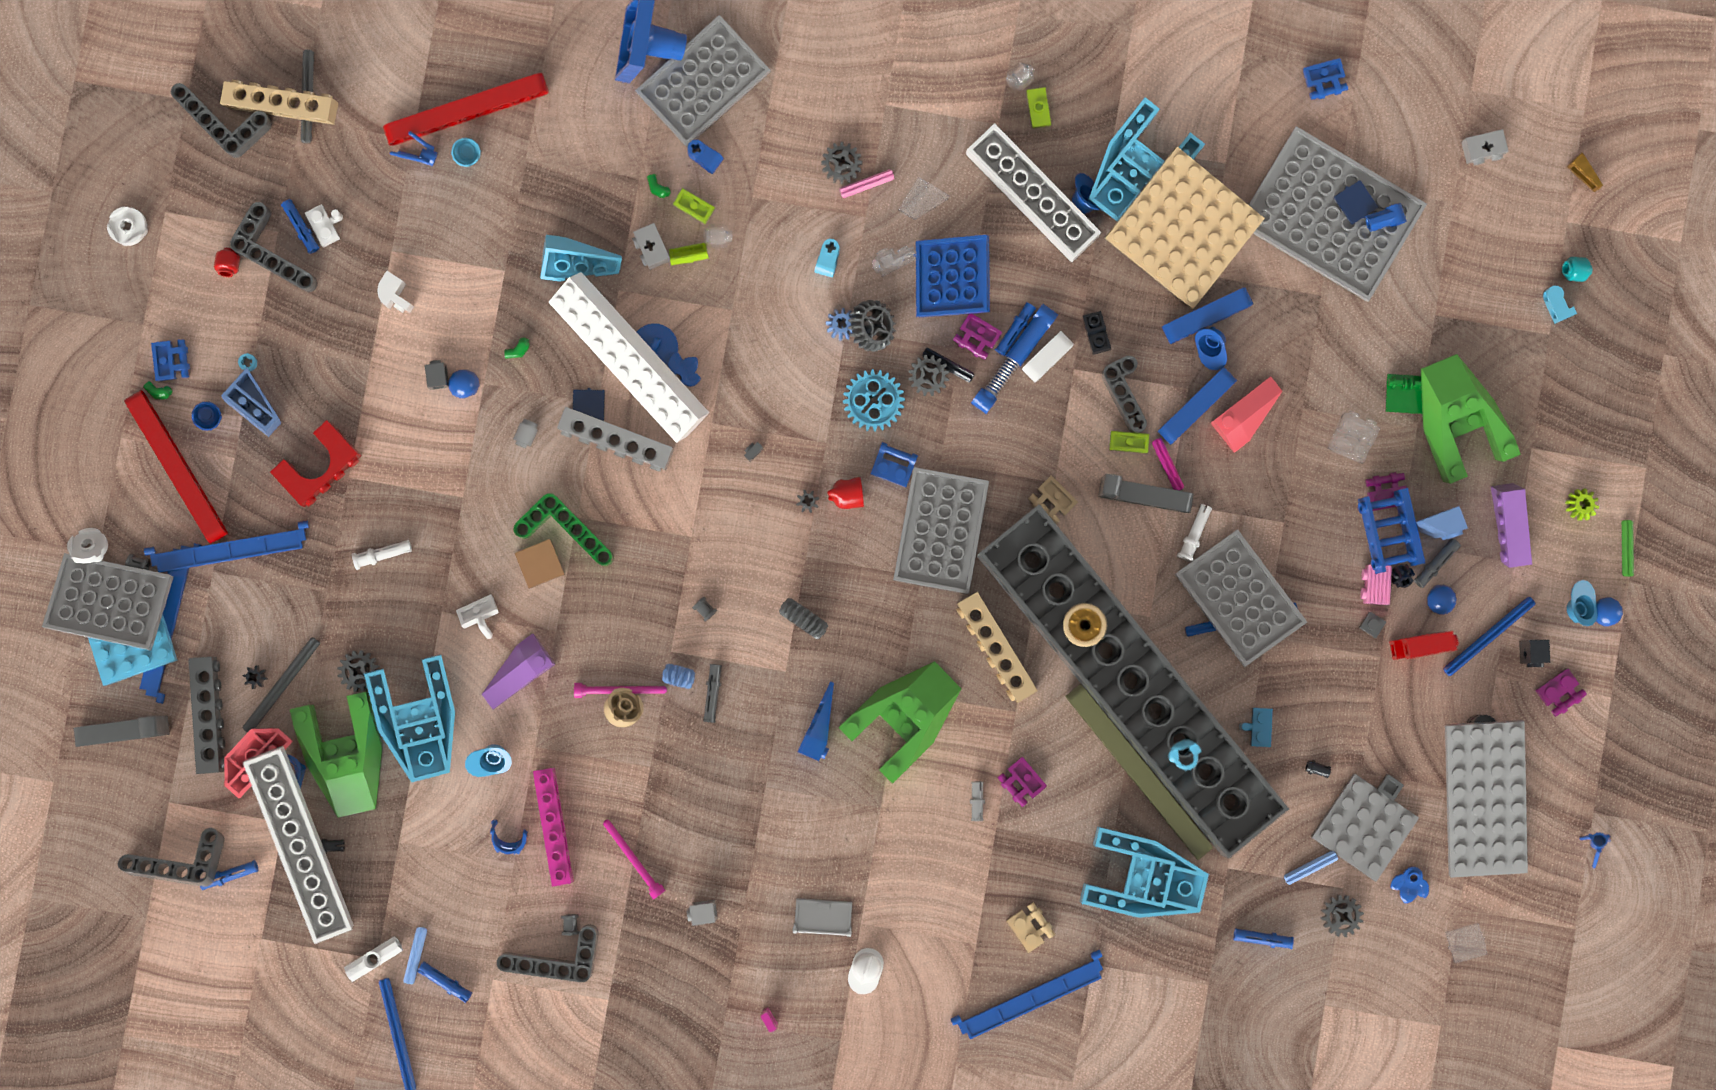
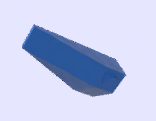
[798,681,834,761]

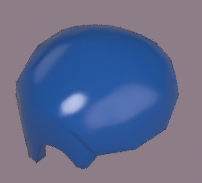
[448,370,480,398]
[192,401,222,431]
[1427,584,1457,615]
[1596,597,1623,626]

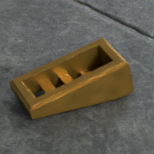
[1567,152,1603,192]

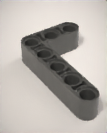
[171,83,272,158]
[230,202,317,292]
[1098,474,1194,513]
[73,716,170,747]
[118,828,224,887]
[496,924,599,983]

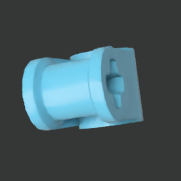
[814,239,840,278]

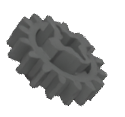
[821,142,862,184]
[908,355,950,396]
[337,650,380,692]
[1320,895,1364,937]

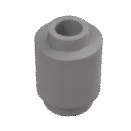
[513,419,538,449]

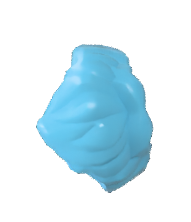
[1169,740,1201,770]

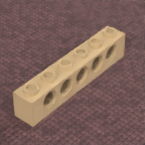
[220,80,338,125]
[956,592,1038,703]

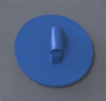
[636,323,678,367]

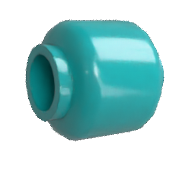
[1562,256,1593,282]

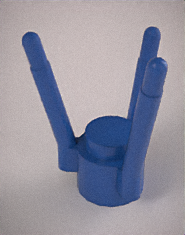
[390,131,438,167]
[1579,832,1611,868]

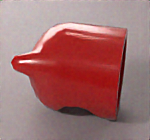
[827,477,864,509]

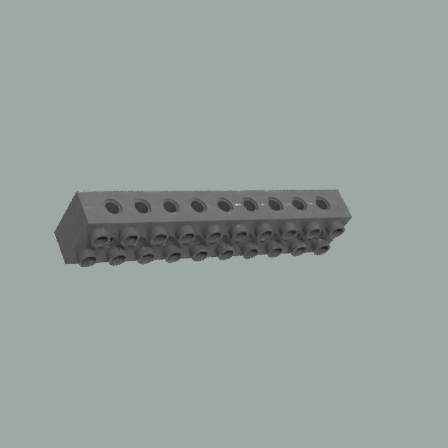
[977,504,1289,859]

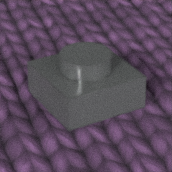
[744,442,763,462]
[1359,612,1386,638]
[1377,774,1404,801]

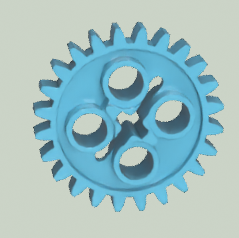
[843,369,905,432]

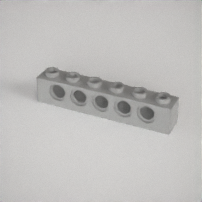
[557,407,674,472]

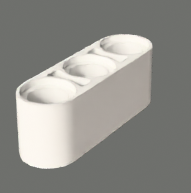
[1022,331,1074,383]

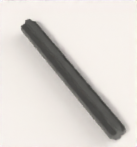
[243,637,320,732]

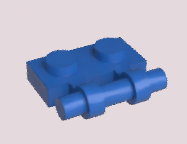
[1303,58,1348,100]
[151,339,190,382]

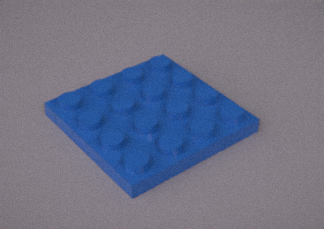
[916,235,990,318]

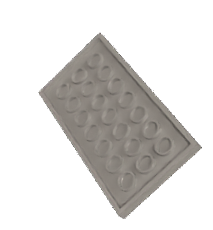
[1445,720,1528,878]

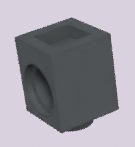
[425,360,449,390]

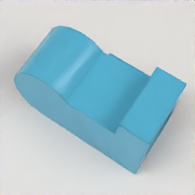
[1543,285,1577,324]

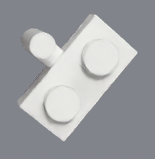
[305,204,343,248]
[456,594,499,639]

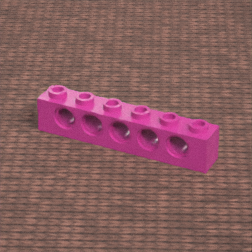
[533,767,574,887]

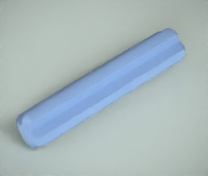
[1284,851,1338,885]
[403,927,427,984]

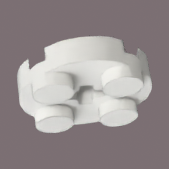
[107,207,148,246]
[67,528,108,563]

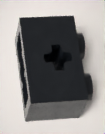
[1519,639,1551,667]

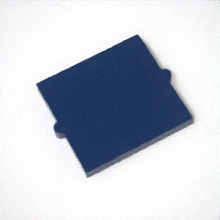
[1333,180,1379,225]
[573,388,605,423]

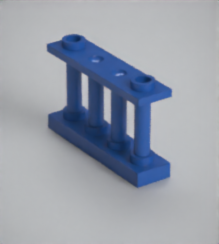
[1358,488,1426,574]

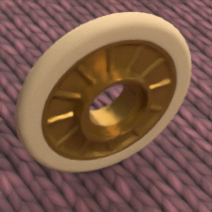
[1063,603,1107,647]

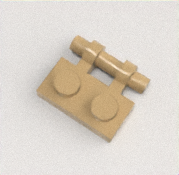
[1028,475,1078,524]
[1006,902,1055,953]

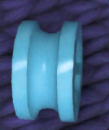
[238,353,258,371]

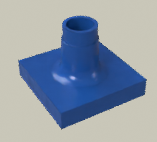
[615,0,687,83]

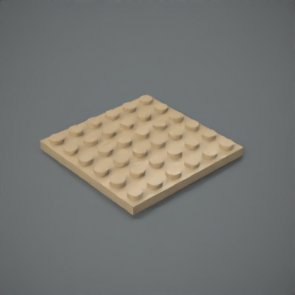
[1105,147,1265,309]

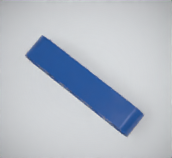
[1162,287,1254,344]
[1157,367,1237,445]

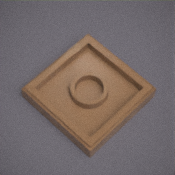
[515,539,565,589]

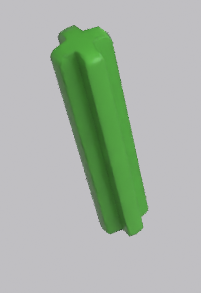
[1621,520,1634,577]

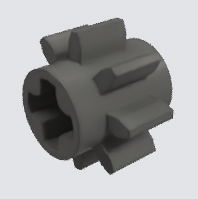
[796,490,819,513]

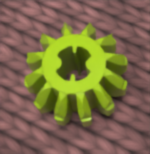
[1565,488,1600,521]

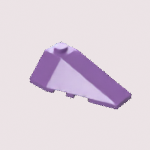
[482,634,556,710]

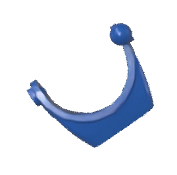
[287,755,306,789]
[490,820,528,855]

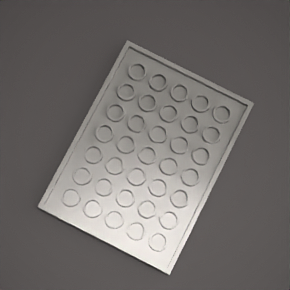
[1249,126,1427,302]

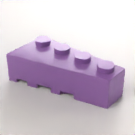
[1491,483,1532,568]

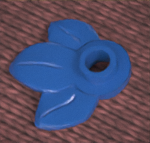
[667,352,701,387]
[1390,867,1429,904]

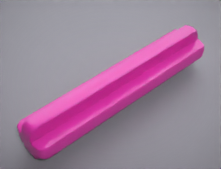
[1152,438,1184,491]

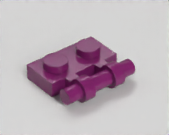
[953,314,1002,360]
[1365,472,1407,511]
[1535,668,1587,717]
[997,757,1047,807]

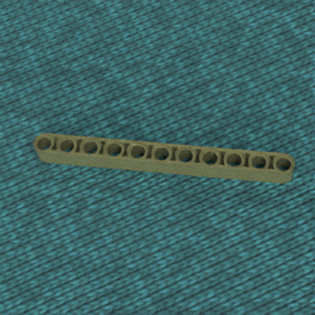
[1065,684,1213,860]

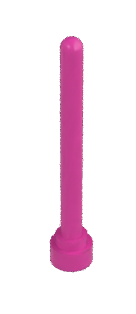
[574,683,667,698]
[603,820,666,900]

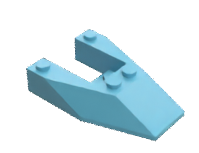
[1089,97,1205,221]
[364,654,455,783]
[1079,826,1209,918]

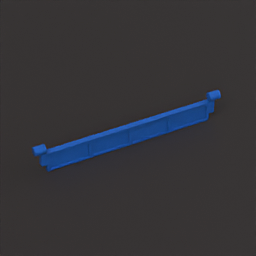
[144,520,309,573]
[139,543,202,704]
[950,950,1103,1039]

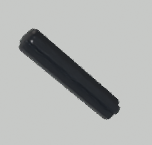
[922,347,975,382]

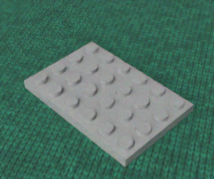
[635,15,771,147]
[893,467,989,594]
[1175,529,1307,668]
[42,553,173,651]

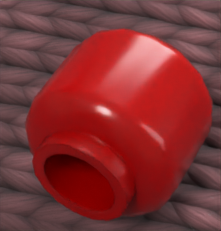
[214,248,240,277]

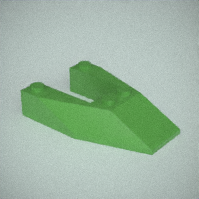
[1421,354,1521,484]
[839,661,961,784]
[290,692,383,818]

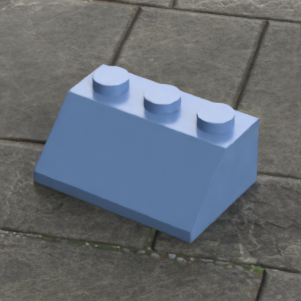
[1416,506,1468,540]

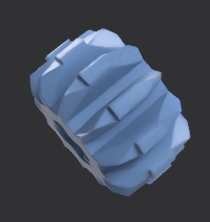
[826,308,852,341]
[662,664,695,689]

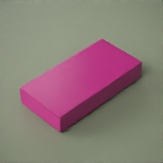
[761,1007,778,1032]

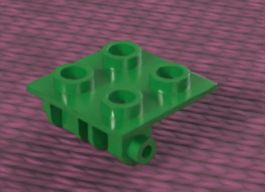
[1385,374,1423,414]

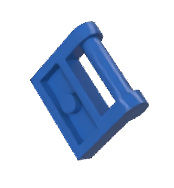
[871,442,918,487]

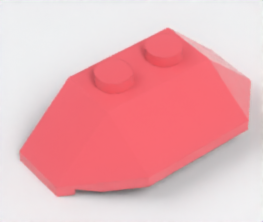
[224,728,293,799]

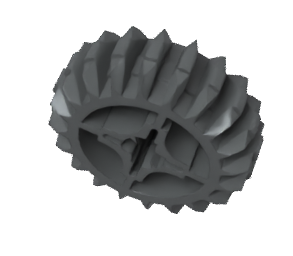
[847,300,896,352]
[779,598,828,639]

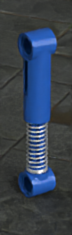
[971,304,1059,414]

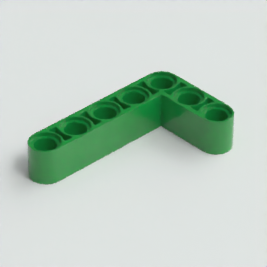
[513,493,614,566]

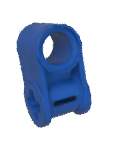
[688,140,724,174]

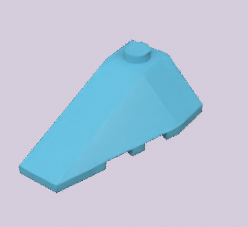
[540,235,622,281]

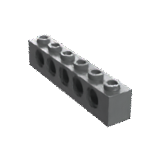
[188,657,225,774]

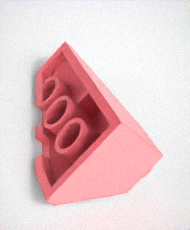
[1211,376,1282,453]

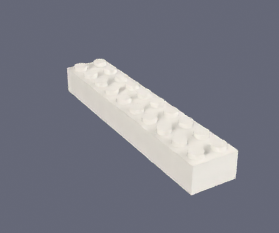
[549,272,709,443]
[243,746,354,944]

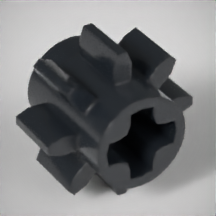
[1391,564,1415,588]
[242,665,268,689]

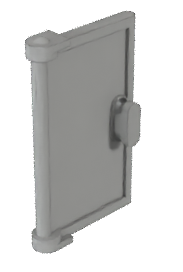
[792,898,852,937]

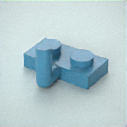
[1239,708,1273,747]

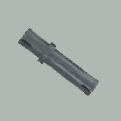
[1414,538,1461,588]
[703,664,722,723]

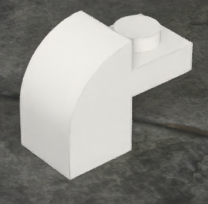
[377,271,414,313]

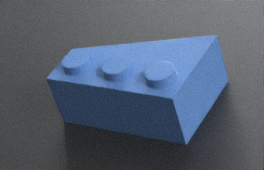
[221,368,281,437]

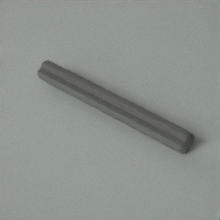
[300,50,314,143]

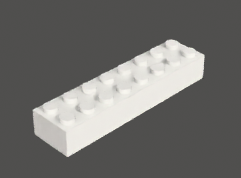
[966,123,1101,263]

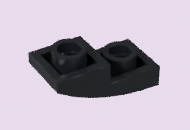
[1082,311,1111,355]

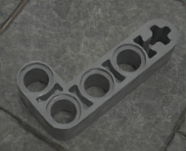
[1101,355,1147,433]

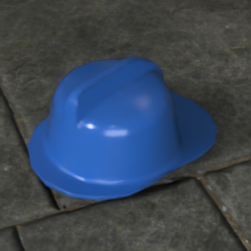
[1072,173,1101,214]
[1195,326,1227,371]

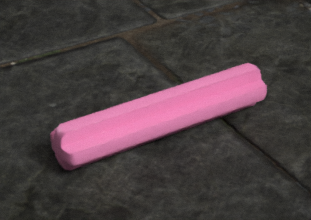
[840,169,894,198]

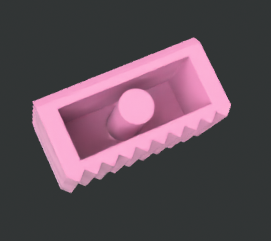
[1360,565,1392,605]

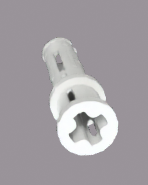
[1177,504,1212,562]
[352,540,412,570]

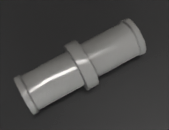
[970,781,985,821]

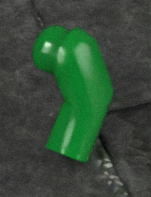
[647,174,671,198]
[504,337,530,359]
[143,381,172,400]

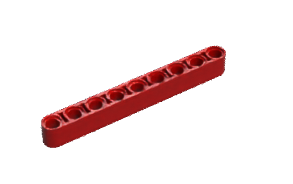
[383,73,549,146]
[124,390,228,544]

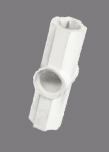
[344,936,403,982]

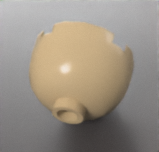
[604,688,644,728]

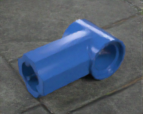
[1365,203,1407,232]

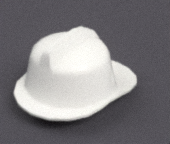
[848,948,884,994]

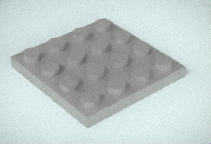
[1311,774,1419,882]

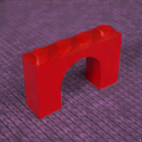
[270,420,362,507]
[1389,631,1459,660]

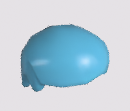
[451,137,481,167]

